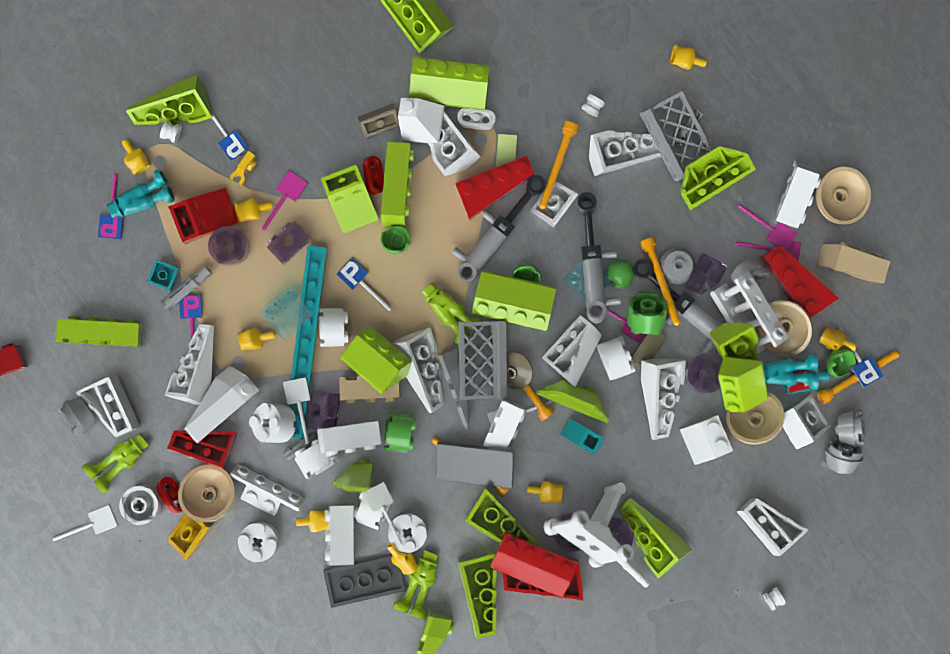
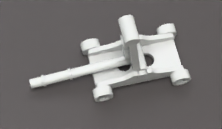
[544,482,650,587]

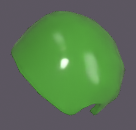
[380,226,411,255]
[608,259,634,289]
[512,263,541,283]
[826,348,856,378]

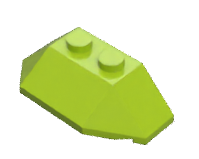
[681,145,756,210]
[536,380,609,424]

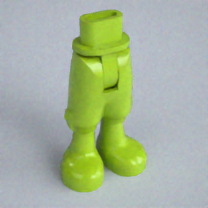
[421,283,484,346]

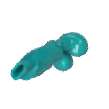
[107,169,175,218]
[763,353,818,390]

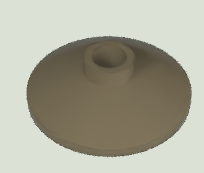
[507,352,533,389]

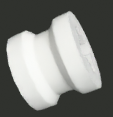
[581,94,605,117]
[160,120,182,143]
[763,587,786,611]

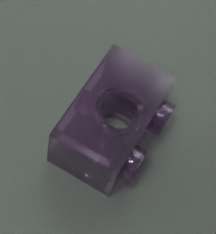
[267,221,312,265]
[306,389,341,430]

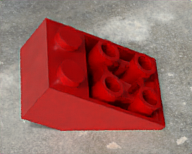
[168,188,239,244]

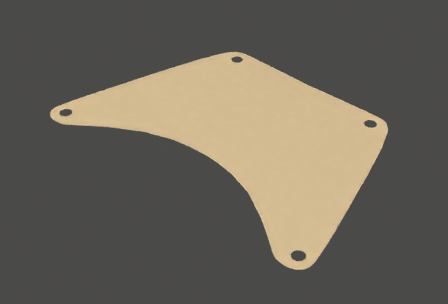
[145,127,497,378]

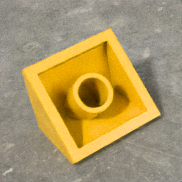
[167,514,213,560]

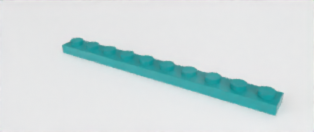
[287,246,327,438]

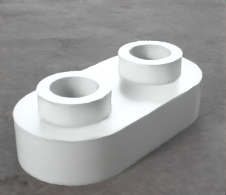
[457,108,496,130]

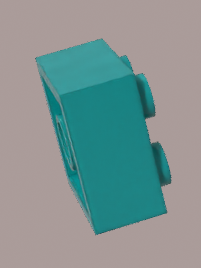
[147,260,180,291]

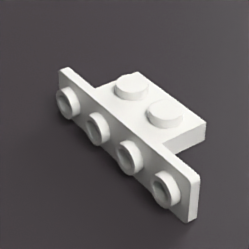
[230,464,305,516]

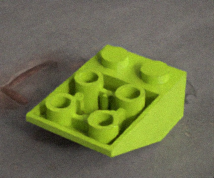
[320,164,379,234]

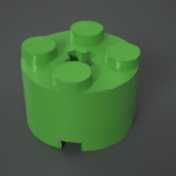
[627,291,668,335]
[384,412,416,453]

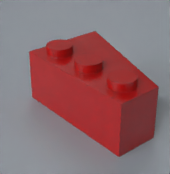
[167,430,237,469]

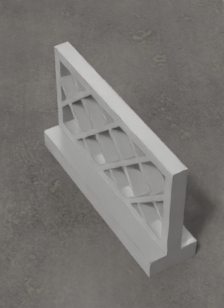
[639,91,712,181]
[458,321,507,400]

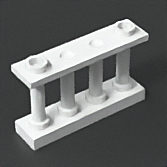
[710,271,789,354]

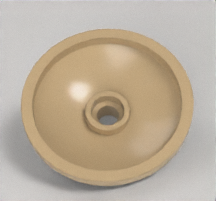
[816,167,871,225]
[755,300,813,357]
[726,392,785,444]
[178,465,236,522]

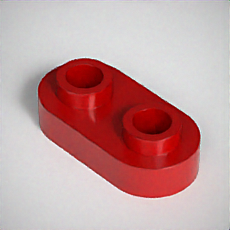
[362,155,384,195]
[156,477,183,514]

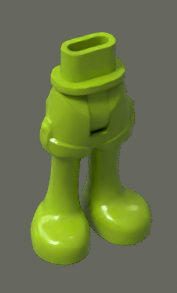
[82,434,149,494]
[392,550,438,620]

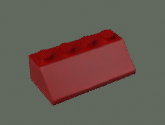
[490,531,578,597]

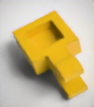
[230,151,257,186]

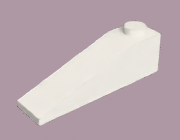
[428,111,481,176]
[589,130,662,176]
[165,324,214,404]
[392,327,444,413]
[641,358,686,440]
[184,366,259,443]

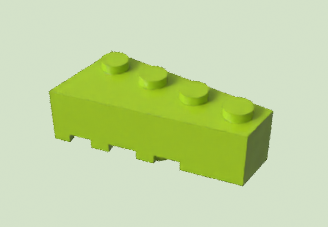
[381,142,414,228]
[56,316,143,347]
[465,487,541,546]
[457,552,497,639]

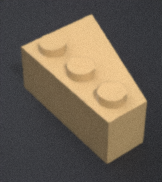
[816,242,890,284]
[339,376,400,403]

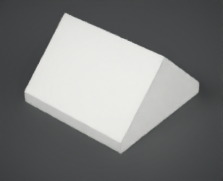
[530,182,578,228]

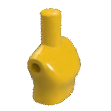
[670,44,707,70]
[122,139,151,176]
[235,198,272,222]
[819,326,857,351]
[238,327,275,352]
[527,481,563,504]
[296,510,328,532]
[387,543,418,574]

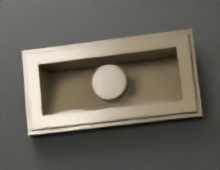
[358,104,400,138]
[631,333,667,367]

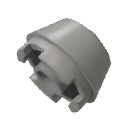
[659,247,696,285]
[731,258,770,293]
[58,398,95,437]
[835,409,865,447]
[825,440,863,474]

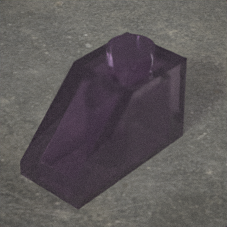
[684,253,728,295]

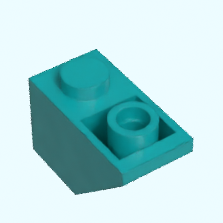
[560,418,605,455]

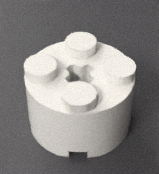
[319,308,348,347]
[597,336,635,381]
[249,403,296,443]
[295,439,340,479]
[119,484,163,525]
[353,487,392,530]
[388,512,427,553]
[238,521,279,562]

